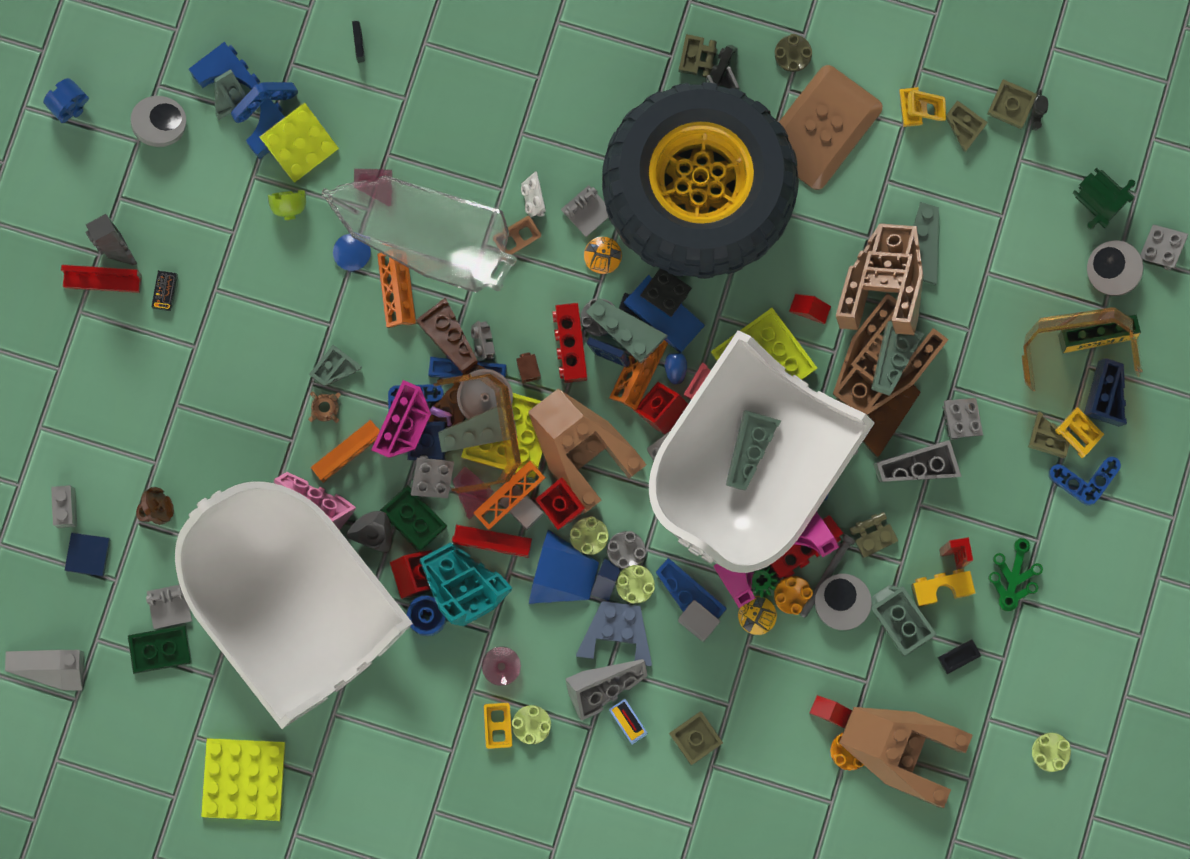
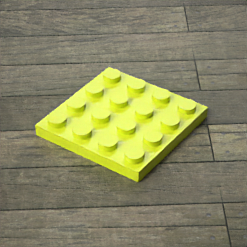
[711,308,818,380]
[461,393,543,479]
[201,738,286,821]

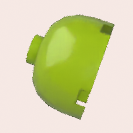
[267,190,306,220]

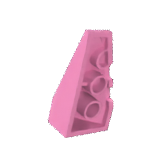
[274,472,356,530]

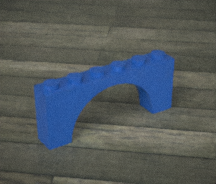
[189,42,285,160]

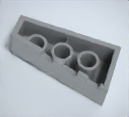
[873,440,961,482]

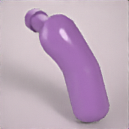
[430,407,452,426]

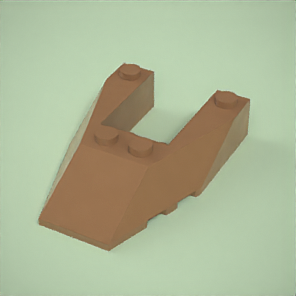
[836,224,923,335]
[833,293,949,415]
[528,388,647,514]
[839,707,973,808]

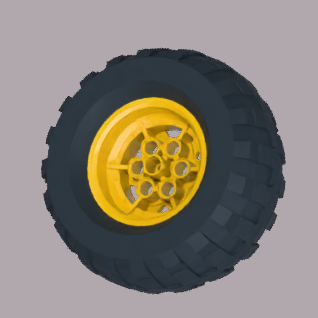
[602,82,799,279]

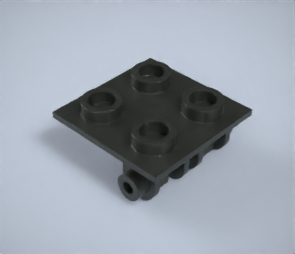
[640,269,692,317]

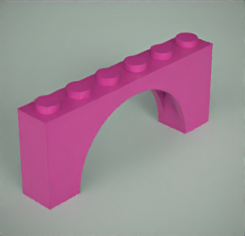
[713,511,839,608]

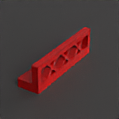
[61,265,142,293]
[452,525,532,558]
[939,537,973,570]

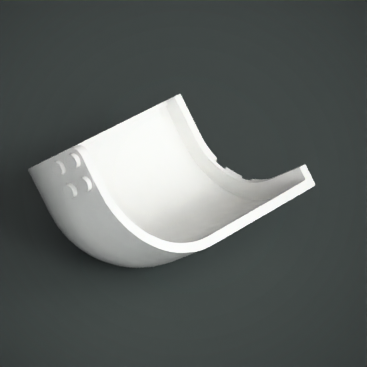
[649,331,874,573]
[175,482,413,729]

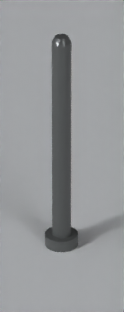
[800,534,855,618]

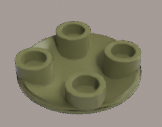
[775,34,812,72]

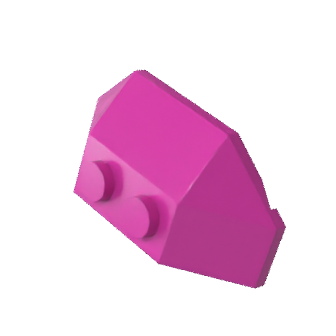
[371,380,431,458]

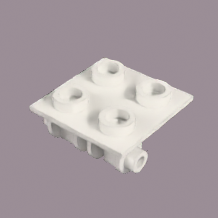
[521,172,546,219]

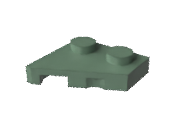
[214,69,246,120]
[309,345,362,387]

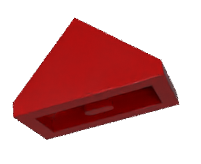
[789,294,831,325]
[809,695,852,729]

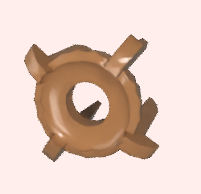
[308,391,341,423]

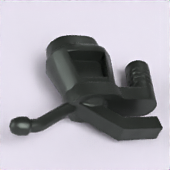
[1031,89,1049,130]

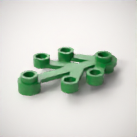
[988,538,1043,611]

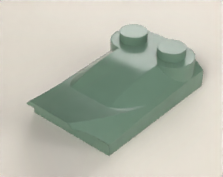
[871,585,936,656]

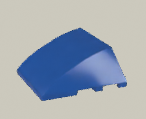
[528,530,599,604]

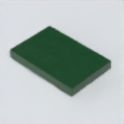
[380,485,447,552]
[128,625,192,674]

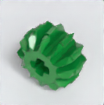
[752,566,778,598]

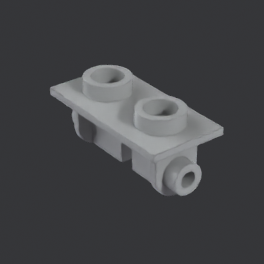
[471,321,495,362]

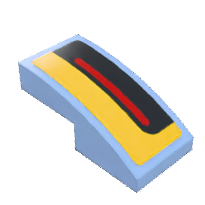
[609,699,648,744]

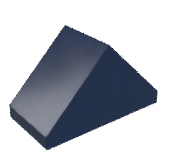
[591,559,621,602]

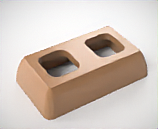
[493,216,541,257]

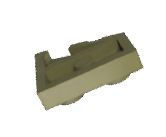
[946,100,988,152]
[1028,411,1070,458]

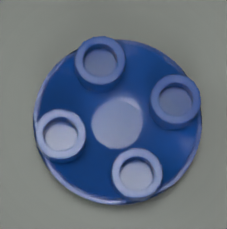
[333,234,371,272]

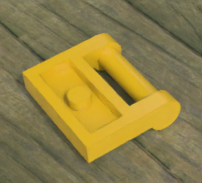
[1055,407,1104,458]

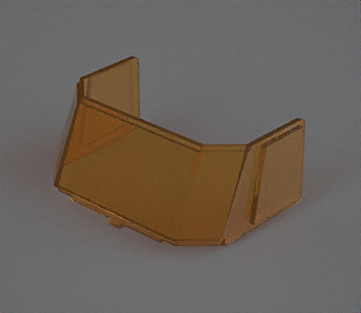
[1022,307,1143,391]
[433,374,521,494]

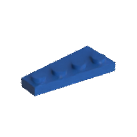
[656,558,727,619]

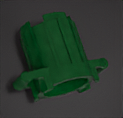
[1073,168,1135,230]

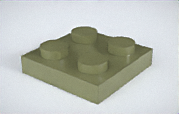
[987,79,1037,129]
[669,711,723,766]

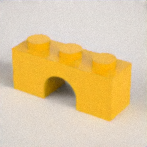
[911,568,975,607]

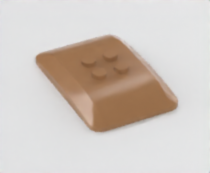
[779,65,883,190]

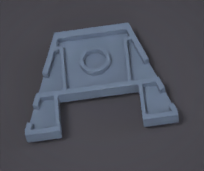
[576,601,652,667]

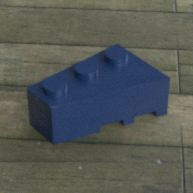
[1084,358,1127,427]

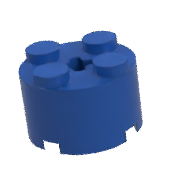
[43,78,89,123]
[407,595,447,636]

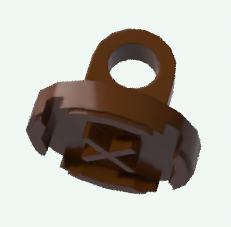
[136,487,174,525]

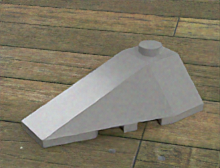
[5,650,84,690]
[566,659,647,721]

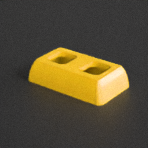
[908,90,946,121]
[484,703,512,749]

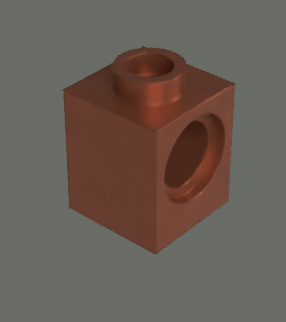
[516,353,541,384]

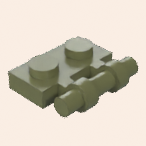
[678,34,717,78]
[849,512,898,558]

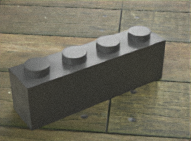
[86,214,137,265]

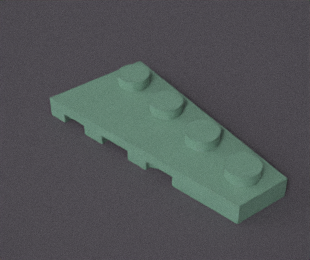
[913,202,939,285]
[586,298,668,364]
[871,321,924,395]
[438,400,518,452]
[726,411,781,490]

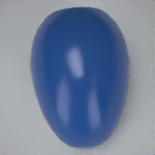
[665,353,687,384]

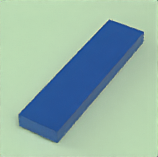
[428,357,506,380]

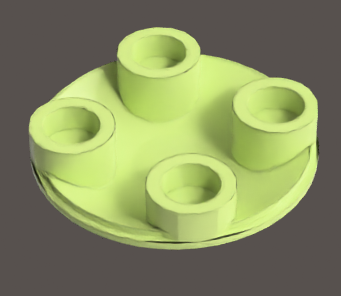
[570,516,609,555]
[616,565,655,604]
[512,705,551,744]
[1032,733,1071,772]

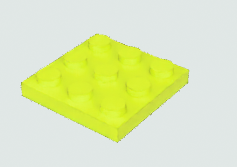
[259,103,339,183]

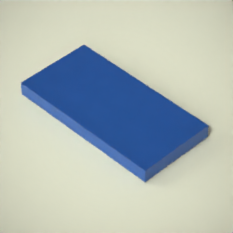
[623,275,705,353]

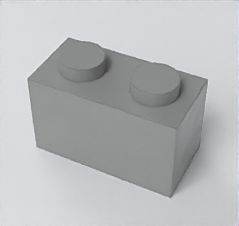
[51,485,77,528]
[500,485,544,530]

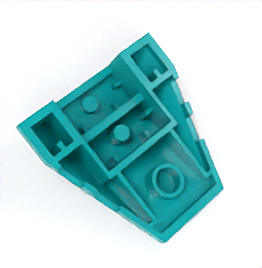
[420,543,512,627]

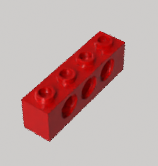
[552,303,587,383]
[769,514,843,580]

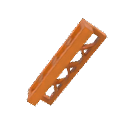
[377,248,416,328]
[609,340,668,410]
[310,420,380,483]
[473,461,546,530]

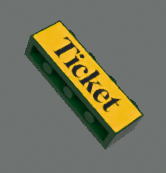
[1058,314,1141,353]

